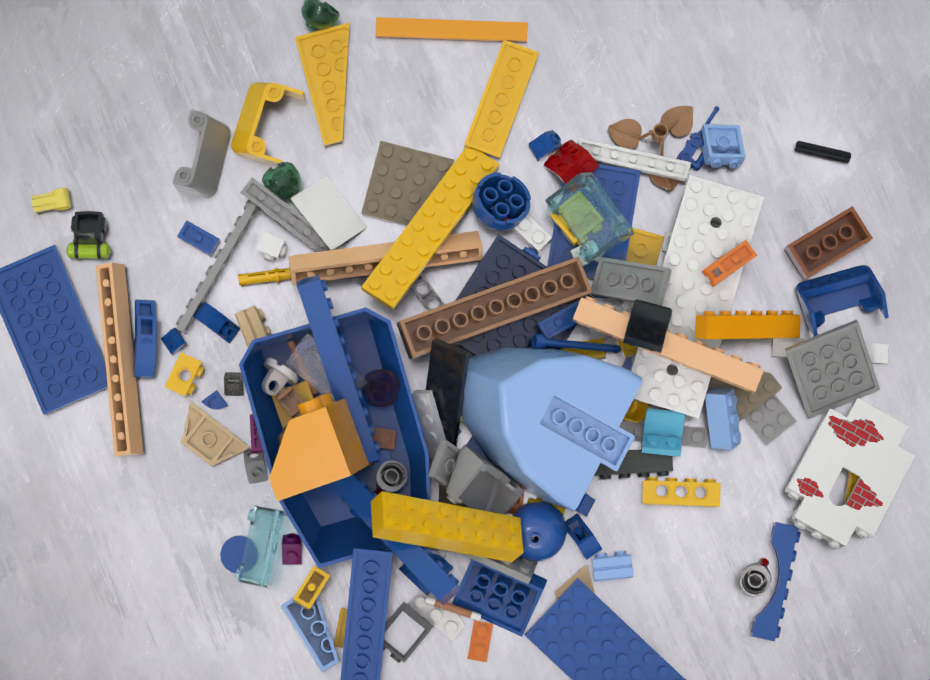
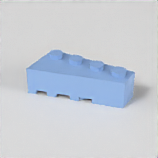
[281,597,339,673]

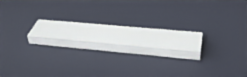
[578,138,691,182]
[772,338,889,364]

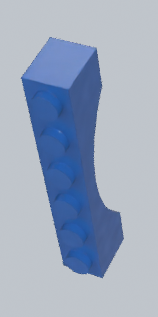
[750,522,801,641]

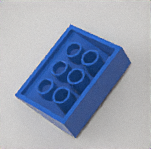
[452,559,547,637]

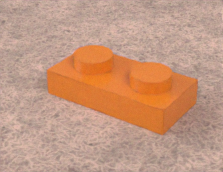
[467,620,493,662]

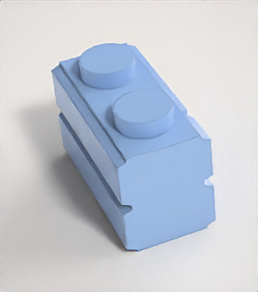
[592,551,633,582]

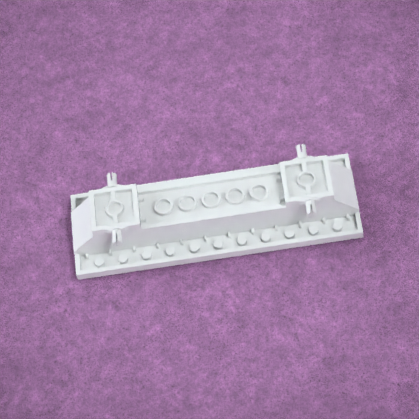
[631,175,764,419]

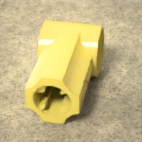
[31,188,72,213]

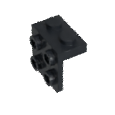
[623,299,672,353]

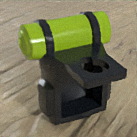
[66,211,111,260]

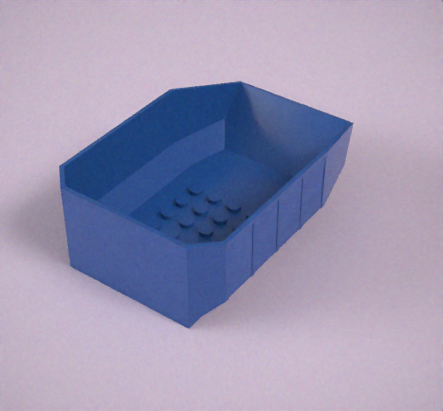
[239,307,431,568]

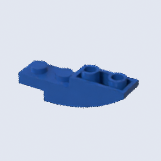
[134,299,156,378]

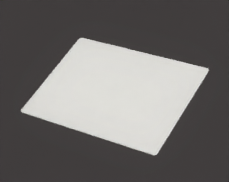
[291,176,367,250]

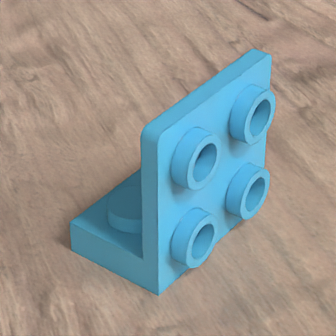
[642,409,685,457]

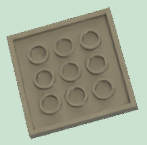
[361,141,454,226]

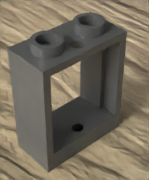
[383,602,434,663]

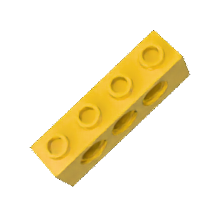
[641,477,721,507]

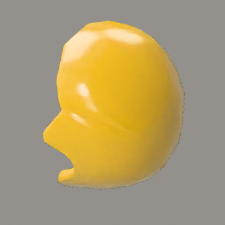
[624,399,649,423]

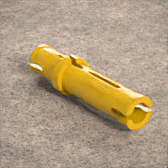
[238,267,291,286]

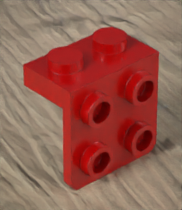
[544,140,599,192]

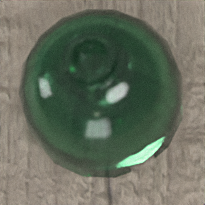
[301,0,340,30]
[262,162,301,200]

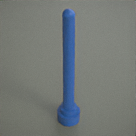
[532,334,621,353]

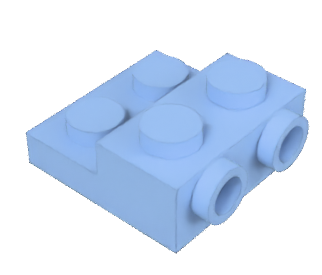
[701,124,746,169]

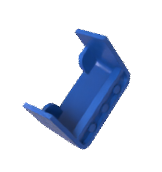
[797,265,889,337]

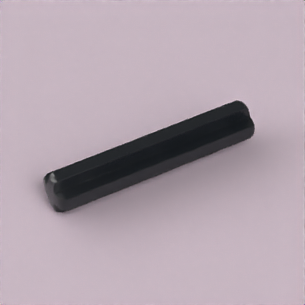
[795,141,851,163]

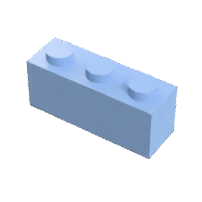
[705,387,741,450]

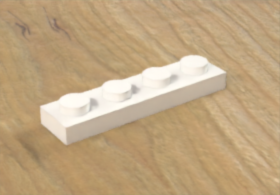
[412,390,446,462]

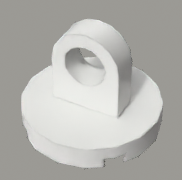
[262,358,299,395]

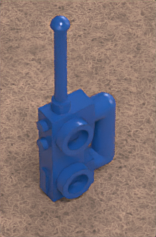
[676,106,719,170]

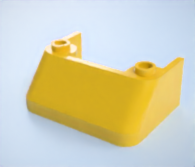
[231,82,306,169]

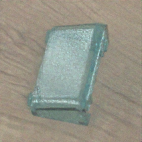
[545,172,634,263]

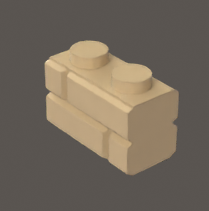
[234,305,272,347]

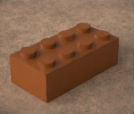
[785,206,873,281]

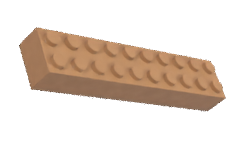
[396,257,593,360]

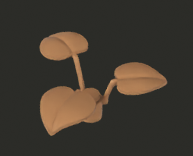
[608,106,693,191]

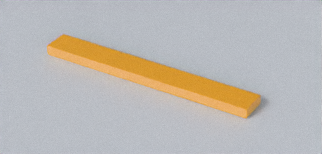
[376,17,528,42]

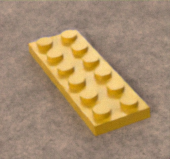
[464,40,539,159]

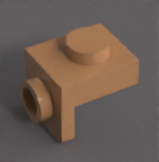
[276,386,304,417]

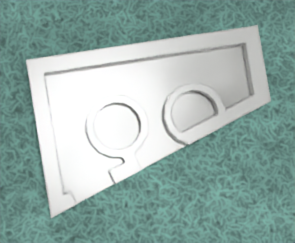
[408,589,465,641]

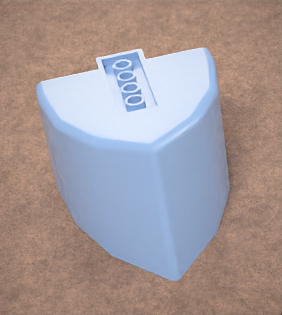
[461,347,642,511]

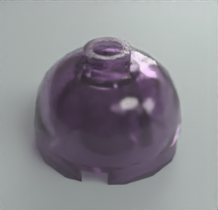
[360,369,400,407]

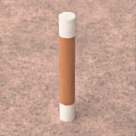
[424,595,481,621]

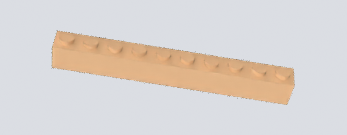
[288,231,483,285]
[96,263,144,456]
[572,296,764,394]

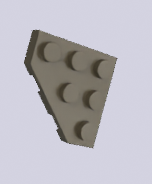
[708,372,782,421]

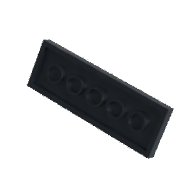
[421,338,470,446]

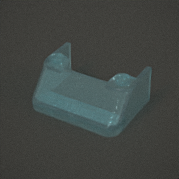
[235,506,287,589]

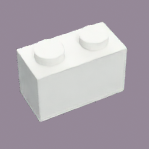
[512,212,552,254]

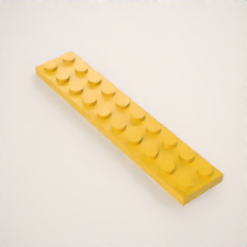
[361,146,500,310]

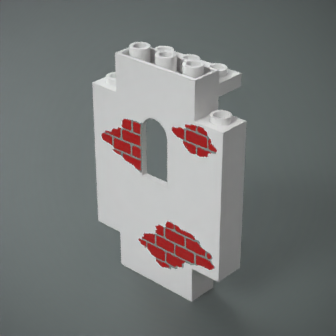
[784,398,915,549]

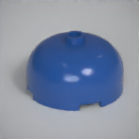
[472,172,531,231]
[513,501,567,561]

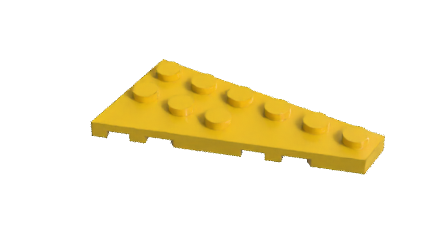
[295,22,350,146]

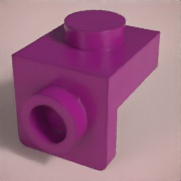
[282,533,302,565]

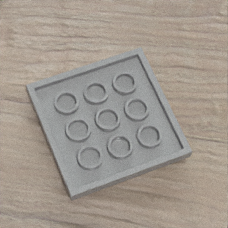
[785,320,880,418]

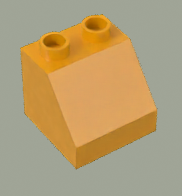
[269,392,369,501]

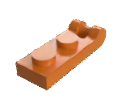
[702,240,757,287]

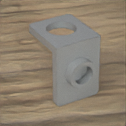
[243,449,268,484]

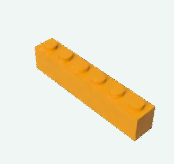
[695,310,801,339]

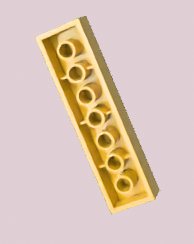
[371,491,523,562]

